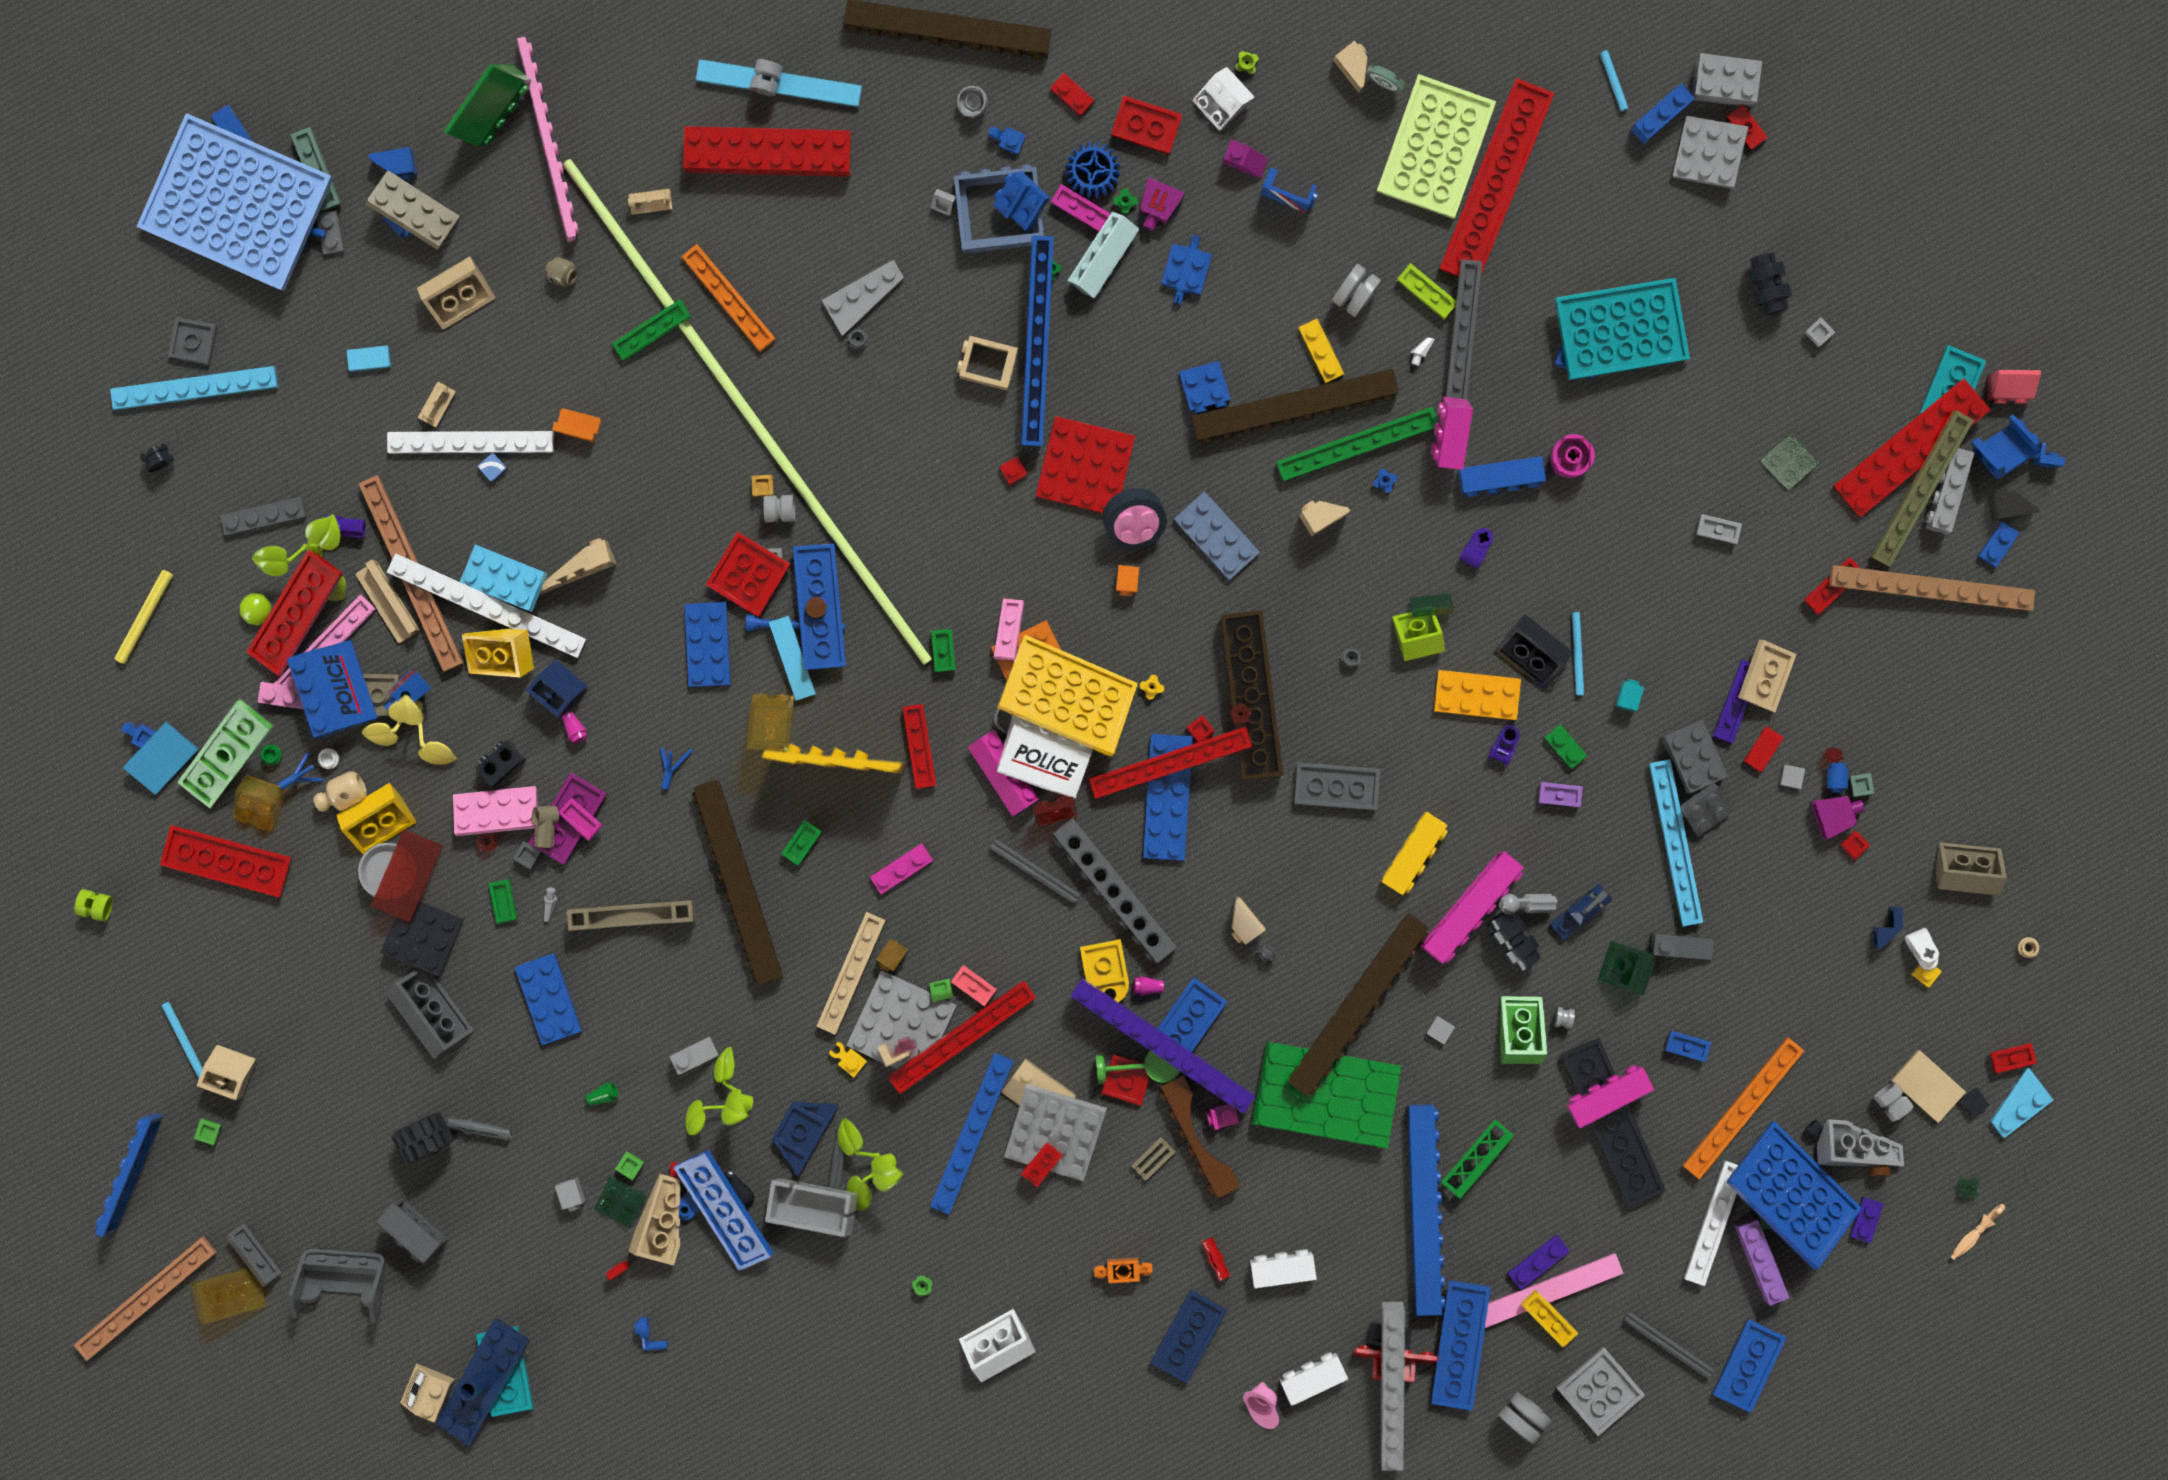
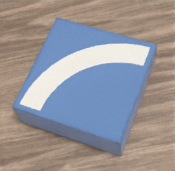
[477,453,508,482]

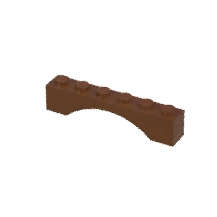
[1159,1074,1240,1198]

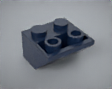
[526,660,588,718]

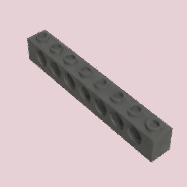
[1053,818,1177,963]

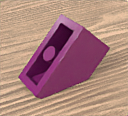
[1222,140,1268,179]

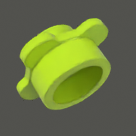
[1236,51,1258,74]

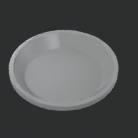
[358,843,416,900]

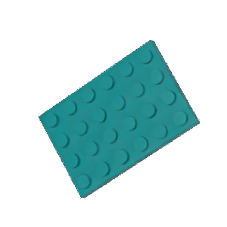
[1554,278,1690,380]

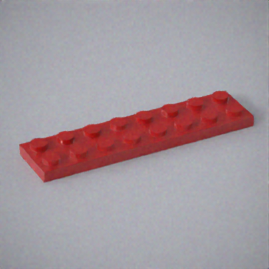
[1833,378,1990,517]

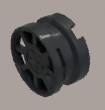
[140,444,174,473]

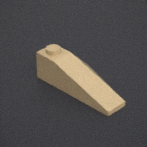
[539,538,616,595]
[629,1174,680,1265]

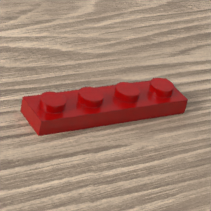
[902,704,937,789]

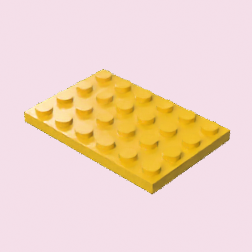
[997,635,1138,757]

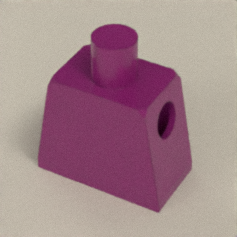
[1810,796,1865,839]

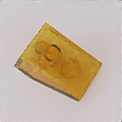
[746,693,795,751]
[190,1268,266,1324]

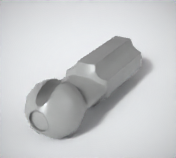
[1499,894,1557,914]

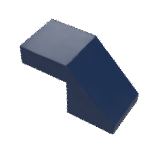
[1873,906,1903,949]

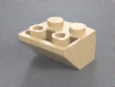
[197,1045,256,1100]

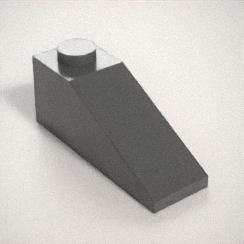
[1649,933,1714,960]

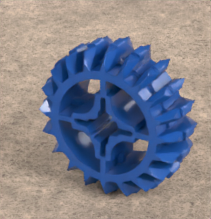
[1065,142,1121,198]

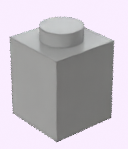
[555,1177,585,1211]

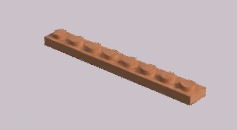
[74,1236,217,1361]

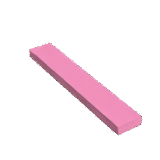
[274,595,376,687]

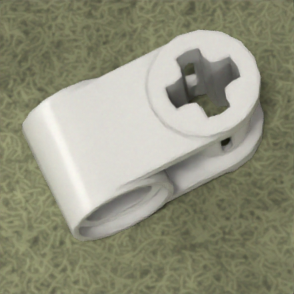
[1905,928,1939,970]

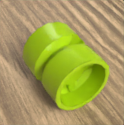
[74,889,113,922]

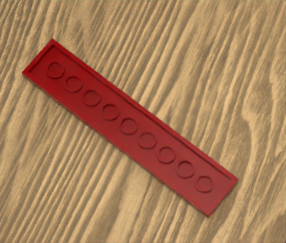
[1439,78,1555,277]

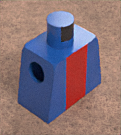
[382,670,431,711]

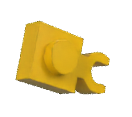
[829,1042,867,1077]

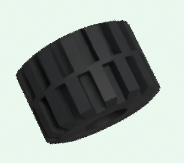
[391,1112,454,1165]

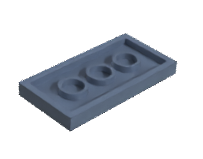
[1174,491,1260,580]

